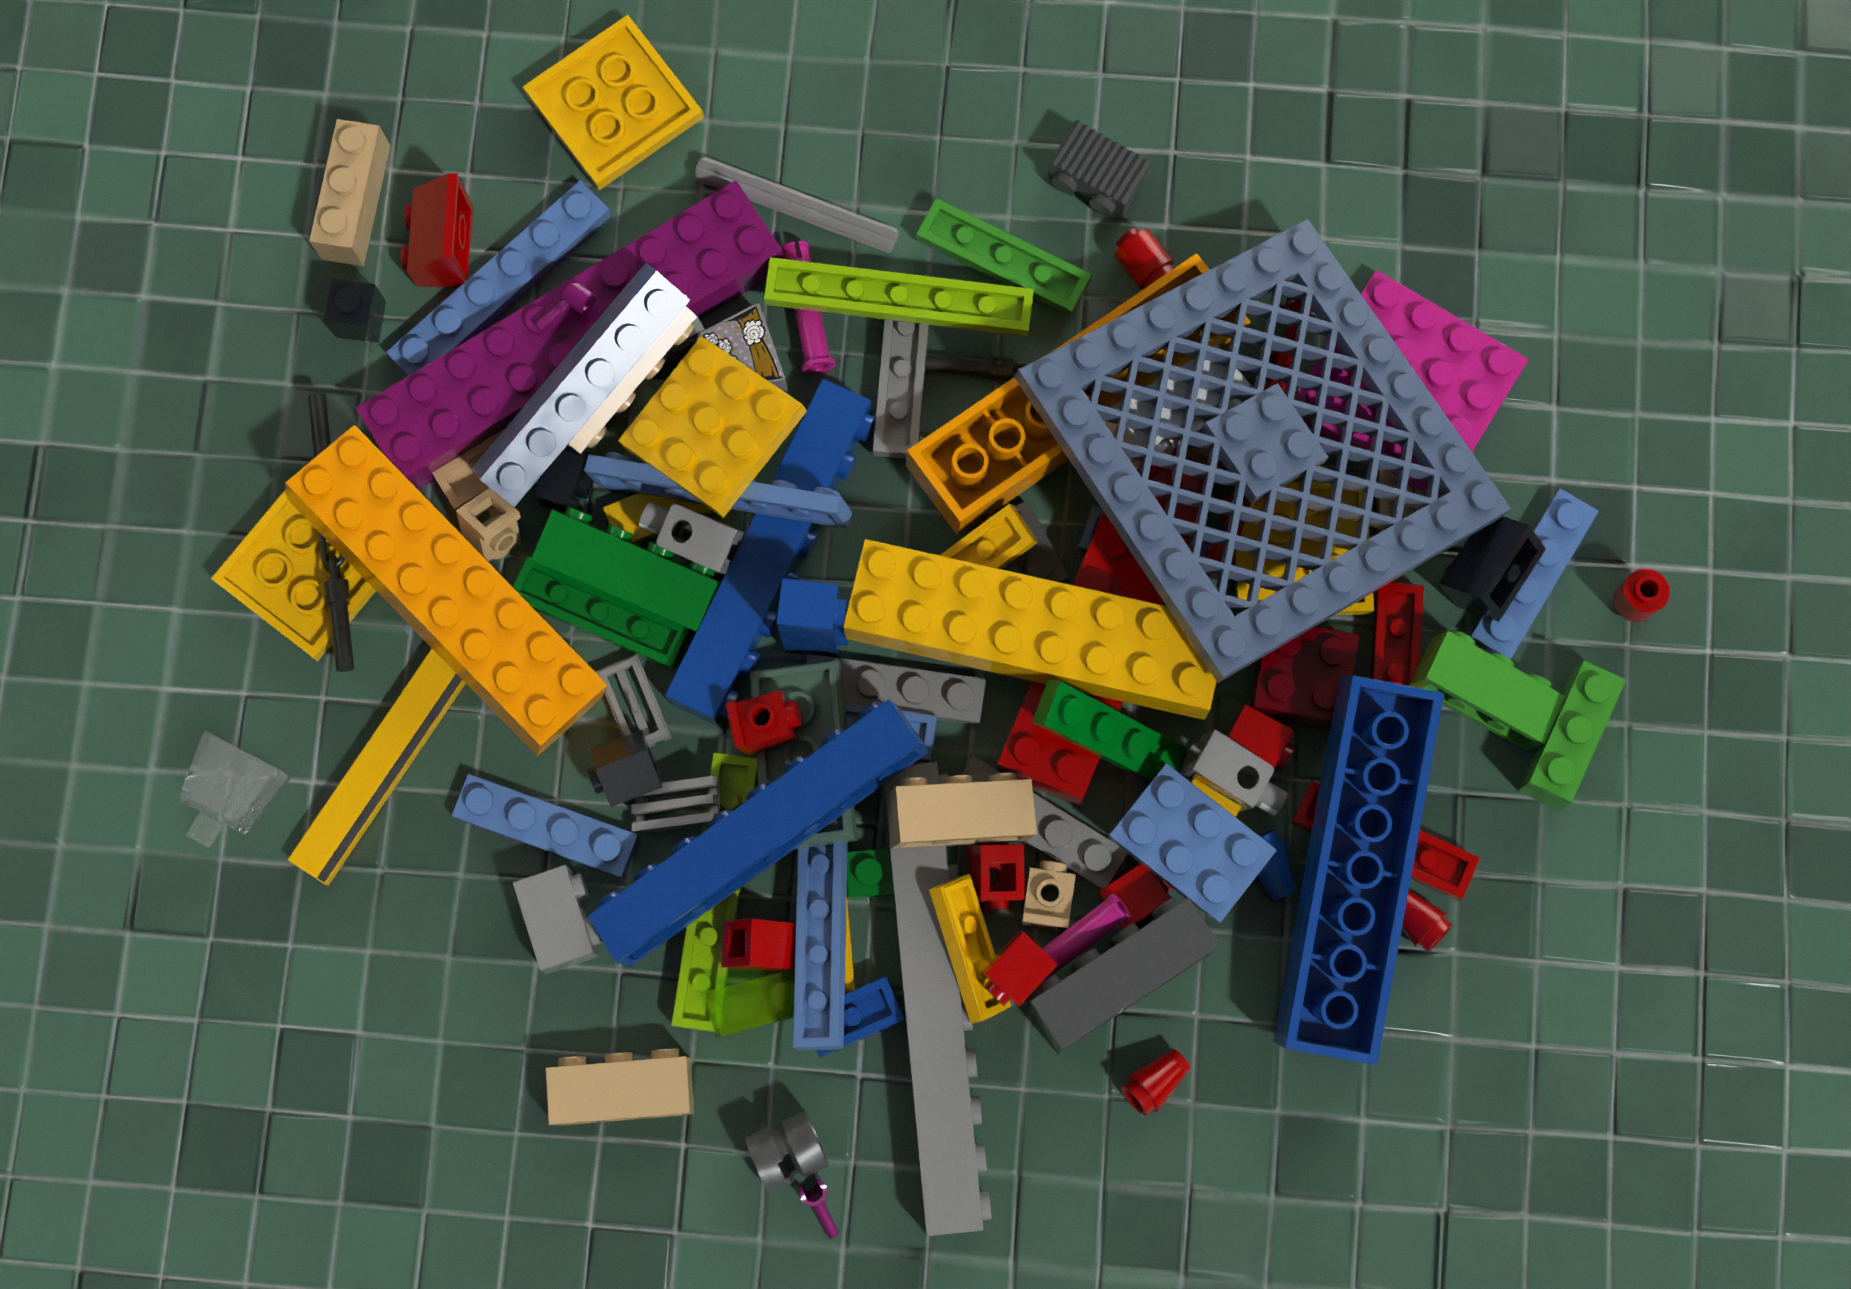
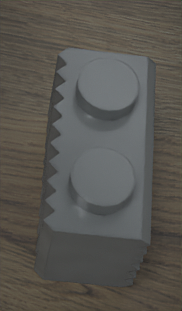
[1048,121,1151,218]

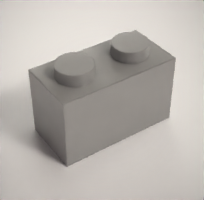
[513,865,603,974]

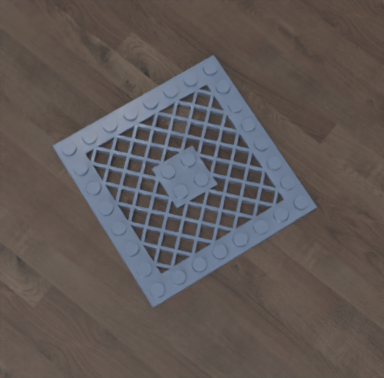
[1014,219,1511,683]

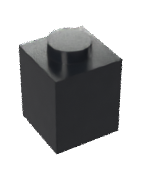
[324,279,386,343]
[587,730,662,807]

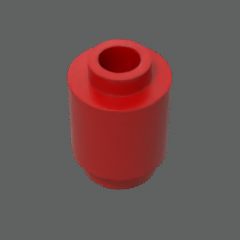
[1114,228,1174,289]
[1613,569,1670,622]

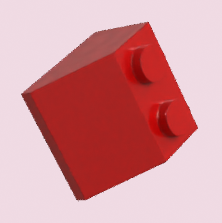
[401,173,473,288]

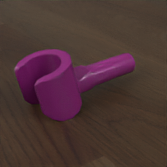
[535,283,596,331]
[793,1172,839,1239]

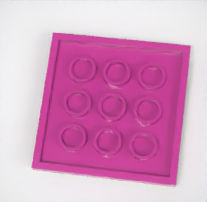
[1294,270,1529,499]

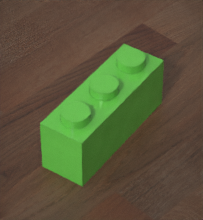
[1409,630,1566,750]
[1518,660,1626,810]

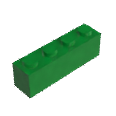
[531,506,722,632]

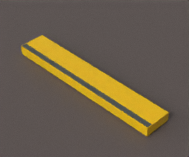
[288,649,466,886]

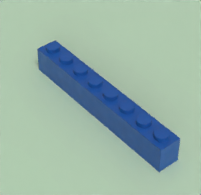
[665,379,876,726]
[587,699,929,967]

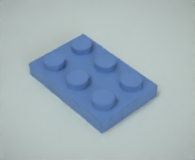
[1108,763,1277,924]

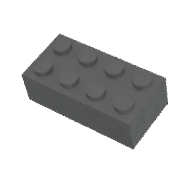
[1028,897,1221,1054]

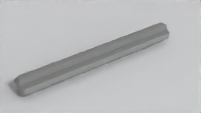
[695,157,899,253]

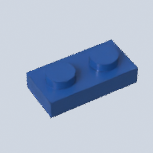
[816,977,905,1058]

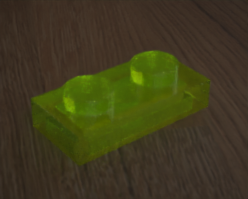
[705,968,795,1037]

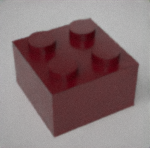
[1250,627,1359,731]

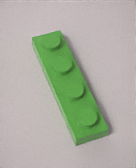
[916,198,1092,317]

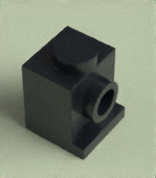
[534,446,594,513]

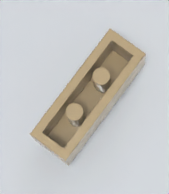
[309,119,390,266]
[886,773,1037,849]
[546,1048,694,1126]

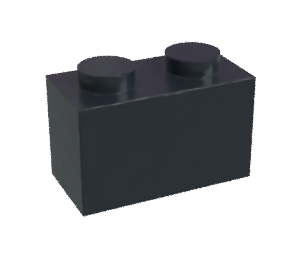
[1439,516,1546,622]

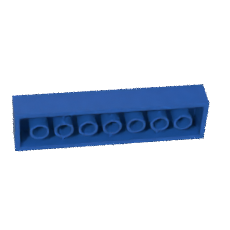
[1273,675,1444,1065]

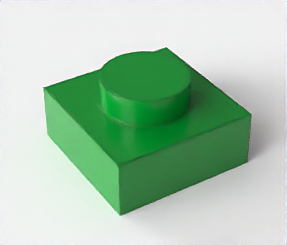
[847,848,895,900]

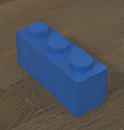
[776,578,849,658]

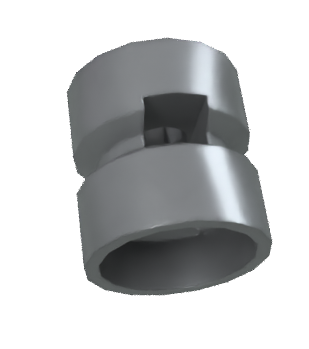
[745,1110,829,1194]

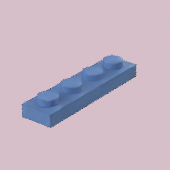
[1470,488,1599,659]
[451,774,639,879]

